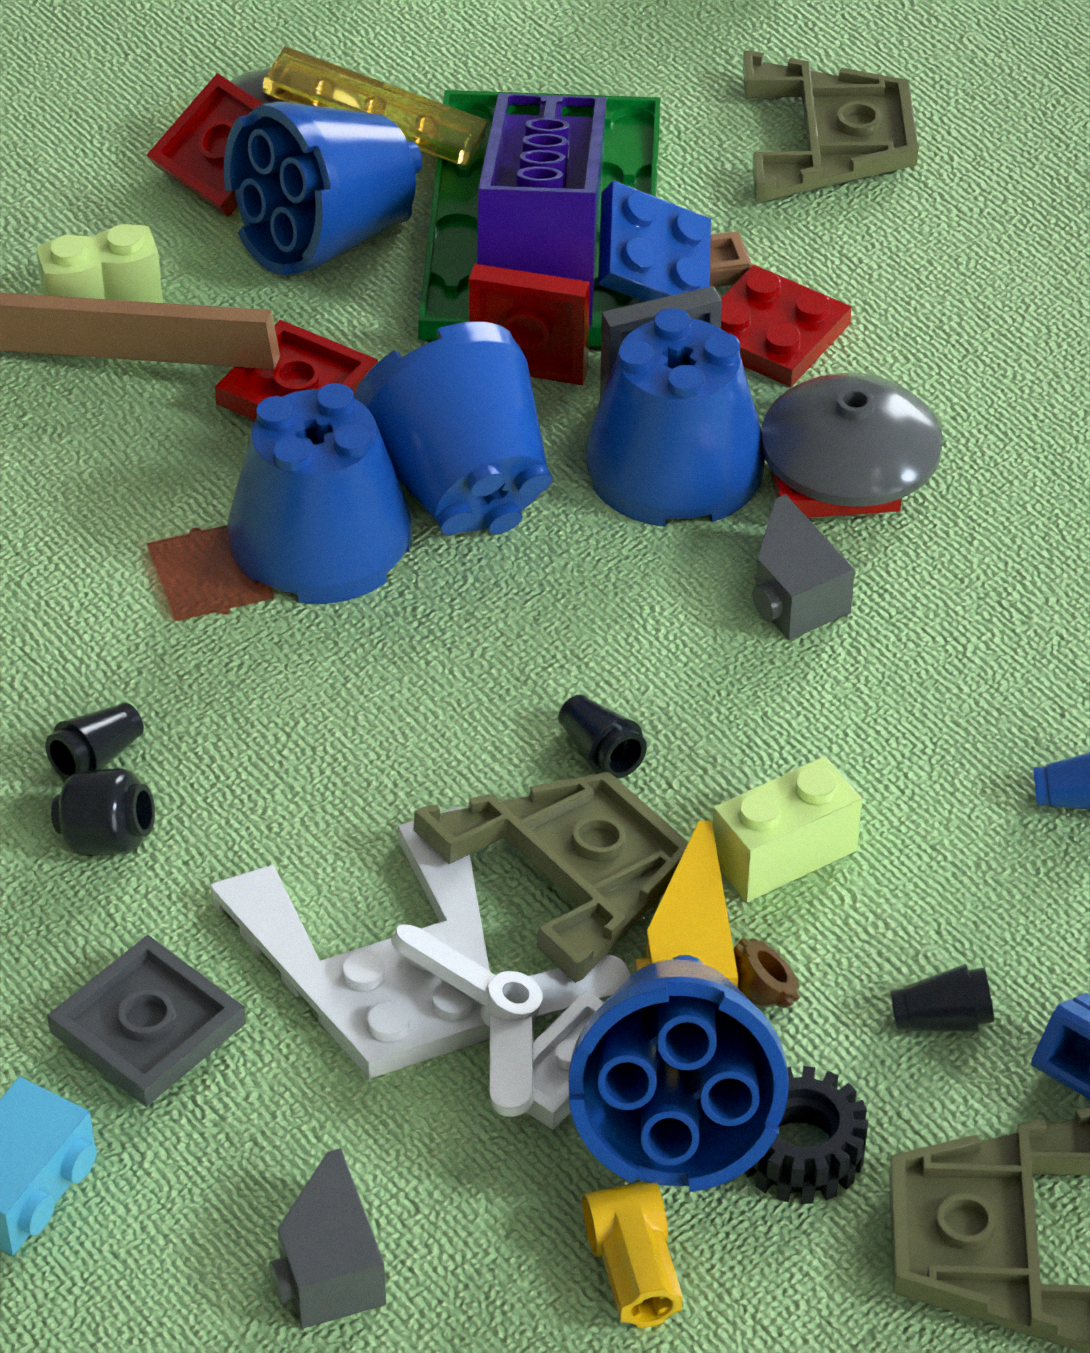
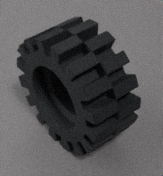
[744,1066,868,1204]

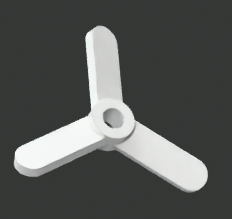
[391,924,630,1117]

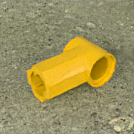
[582,1181,683,1329]

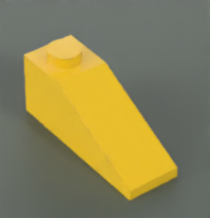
[634,820,738,987]

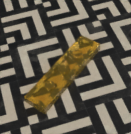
[262,46,488,167]

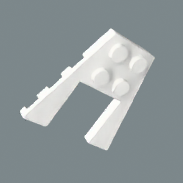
[210,806,490,1079]

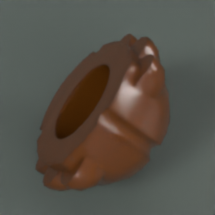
[733,938,800,1008]

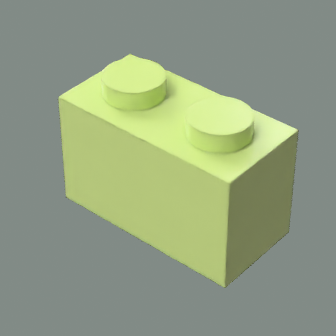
[713,756,862,903]

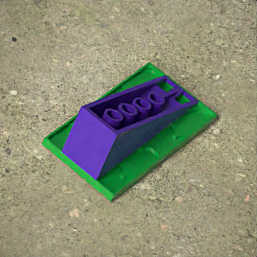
[418,90,661,346]

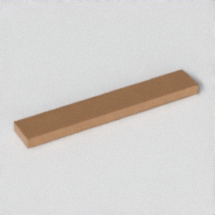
[0,293,280,370]

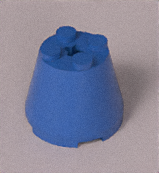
[224,102,422,275]
[586,308,765,527]
[354,322,552,535]
[228,383,412,604]
[568,955,789,1192]

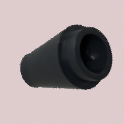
[558,695,647,778]
[45,702,144,780]
[890,964,994,1032]

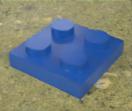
[598,180,711,302]

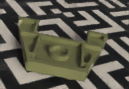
[743,51,919,201]
[413,772,688,983]
[889,1107,1090,1353]

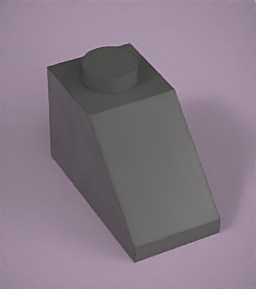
[752,494,855,640]
[269,1148,386,1329]

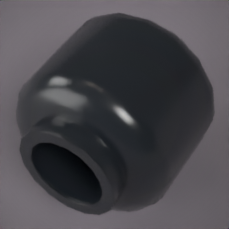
[51,768,155,856]

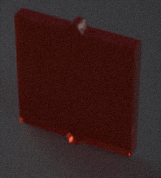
[147,525,274,622]

